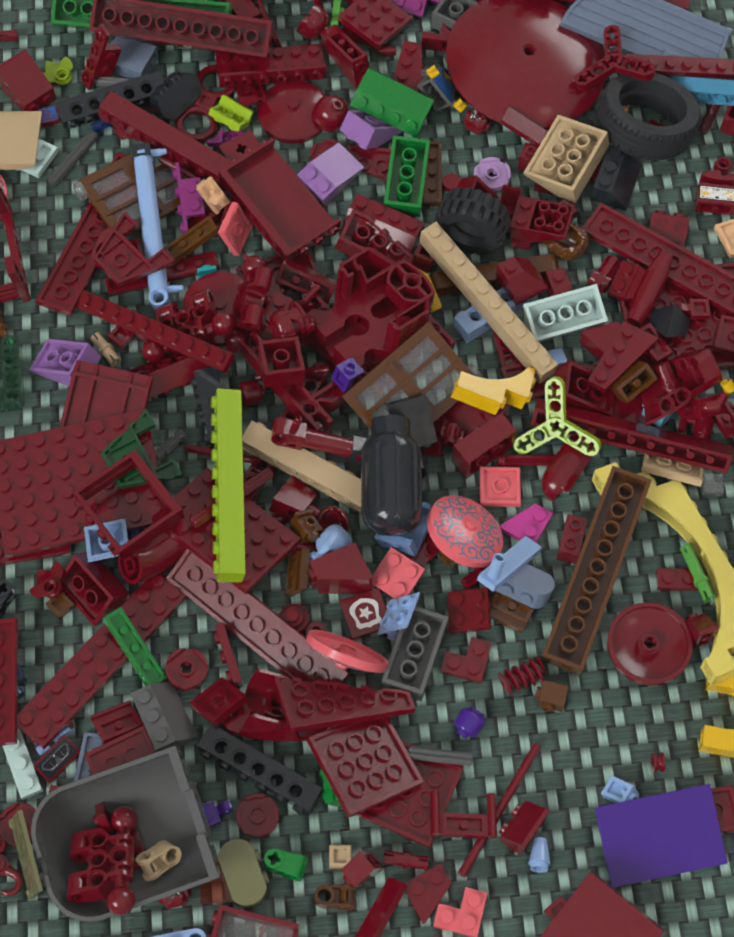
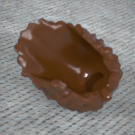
[542,222,589,261]

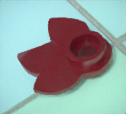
[29,561,64,599]

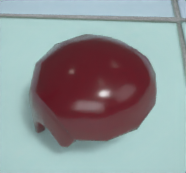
[319,506,349,532]

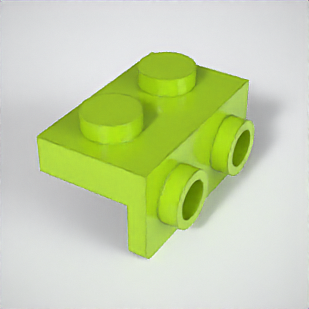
[208,95,254,132]

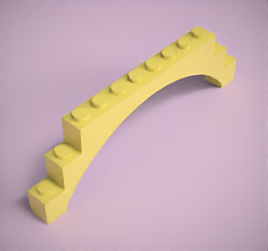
[592,462,734,685]

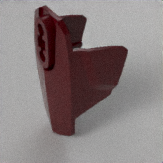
[222,669,328,741]

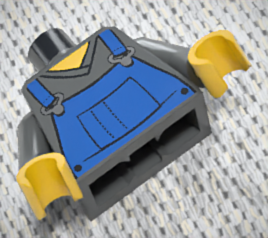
[417,65,467,113]

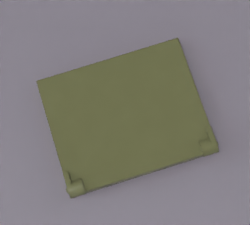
[8,810,43,899]

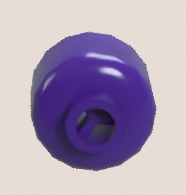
[454,706,486,739]

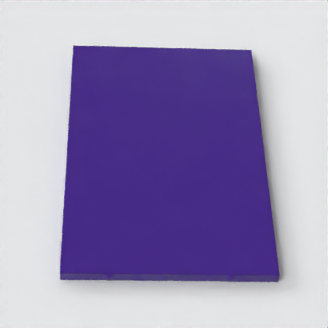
[594,784,728,888]

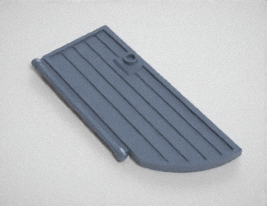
[559,0,733,79]

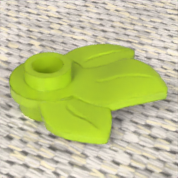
[43,57,73,85]

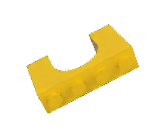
[698,676,734,758]

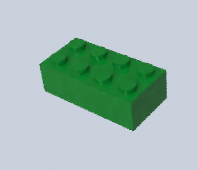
[384,135,430,217]

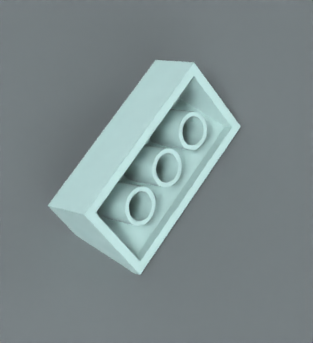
[523,284,608,342]

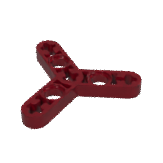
[575,25,656,91]

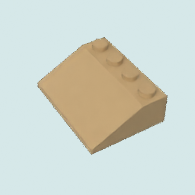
[524,115,610,203]

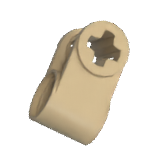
[136,840,182,881]

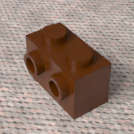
[610,360,658,403]

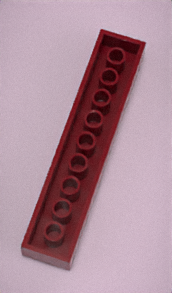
[89,0,274,61]

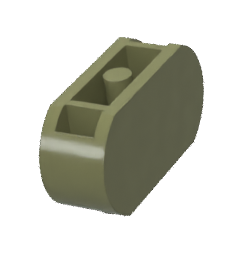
[218,839,270,909]

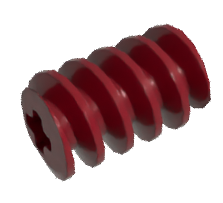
[498,656,545,696]

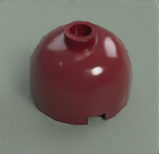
[296,3,329,40]
[312,95,349,133]

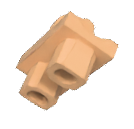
[196,176,230,214]

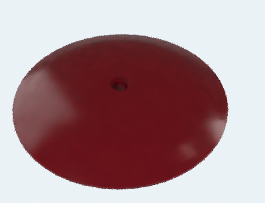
[446,0,605,129]

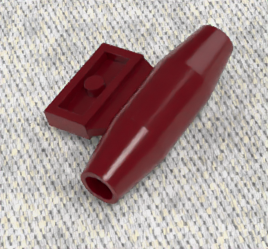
[607,251,673,326]

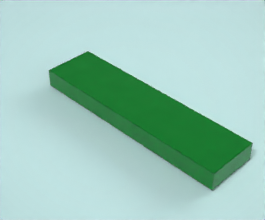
[102,607,167,686]

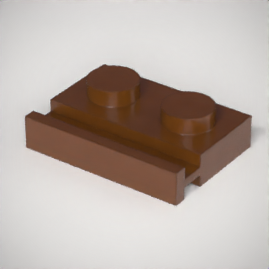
[285,548,310,597]
[490,591,535,634]

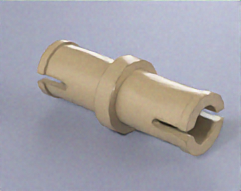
[90,332,122,367]

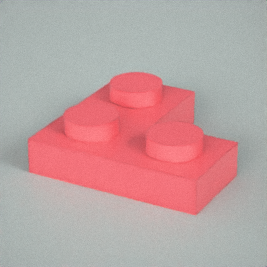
[433,887,487,937]

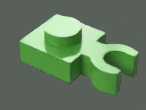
[331,0,344,27]

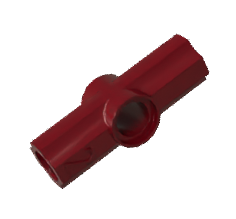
[586,255,622,296]

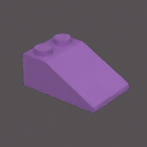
[340,110,403,150]
[297,142,365,206]
[29,339,101,387]

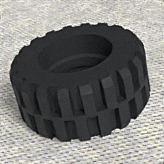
[434,187,511,255]

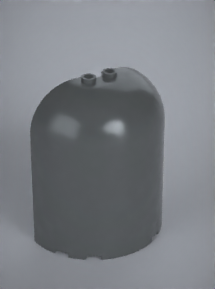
[31,746,220,922]

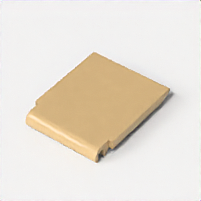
[0,111,42,170]

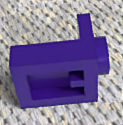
[332,357,364,393]

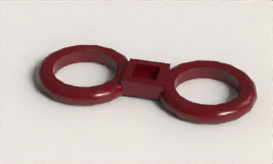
[175,64,236,142]

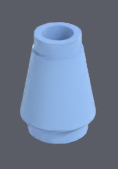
[528,837,551,873]

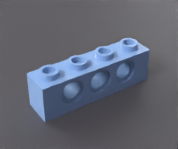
[453,287,529,343]

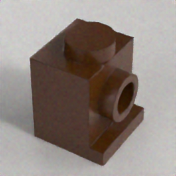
[289,508,323,544]

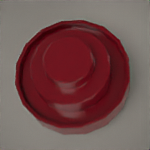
[279,604,310,633]

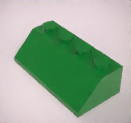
[350,68,434,137]

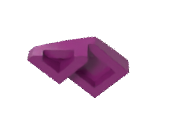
[207,129,243,149]

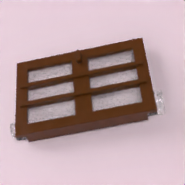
[73,153,196,236]
[342,321,484,431]

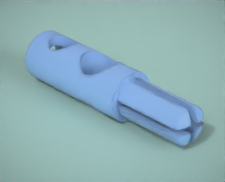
[36,727,72,756]

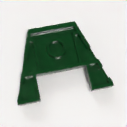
[101,409,183,489]

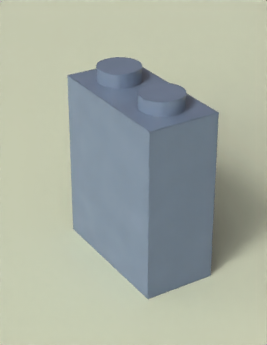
[110,37,158,79]

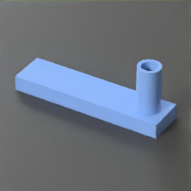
[477,536,542,592]

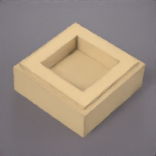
[329,845,352,869]

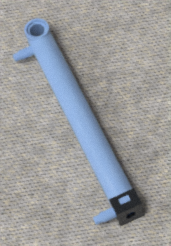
[131,142,184,310]

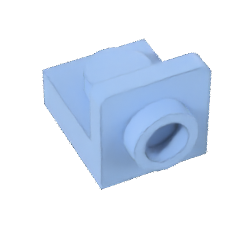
[601,775,639,803]

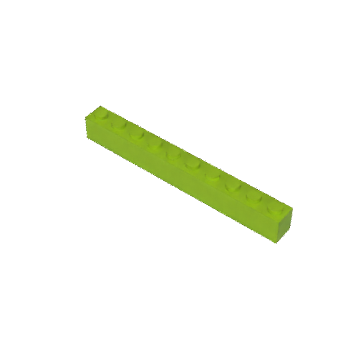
[211,388,245,583]

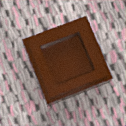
[45,591,75,620]

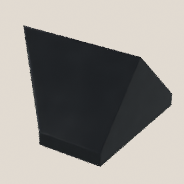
[649,305,691,337]

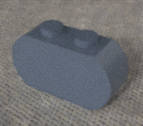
[495,564,555,609]

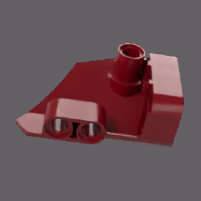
[641,348,723,426]

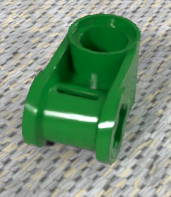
[264,848,308,881]

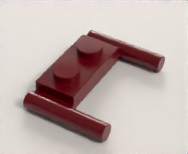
[431,790,497,839]

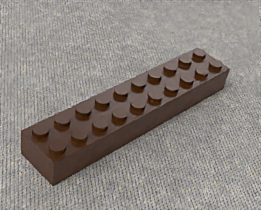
[541,466,652,675]

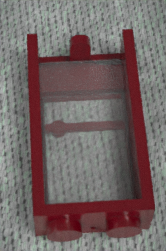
[207,905,299,937]

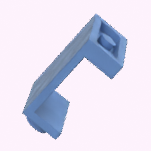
[374,501,431,557]

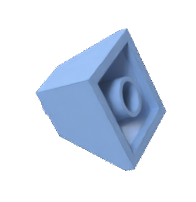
[84,519,128,562]

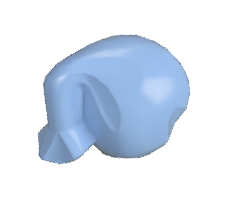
[309,524,352,561]

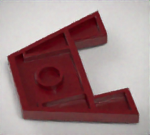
[93,211,176,287]

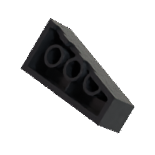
[191,367,222,449]

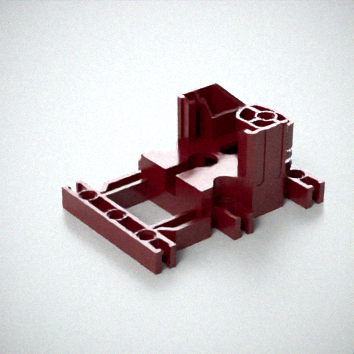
[238,247,456,433]

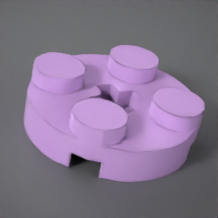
[474,157,511,192]

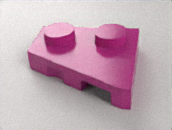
[500,504,553,543]

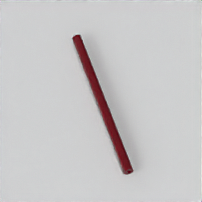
[458,743,541,878]

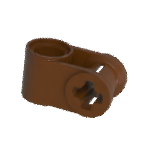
[314,884,357,911]

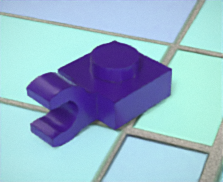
[203,800,234,828]

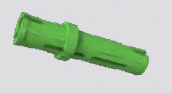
[680,543,716,603]

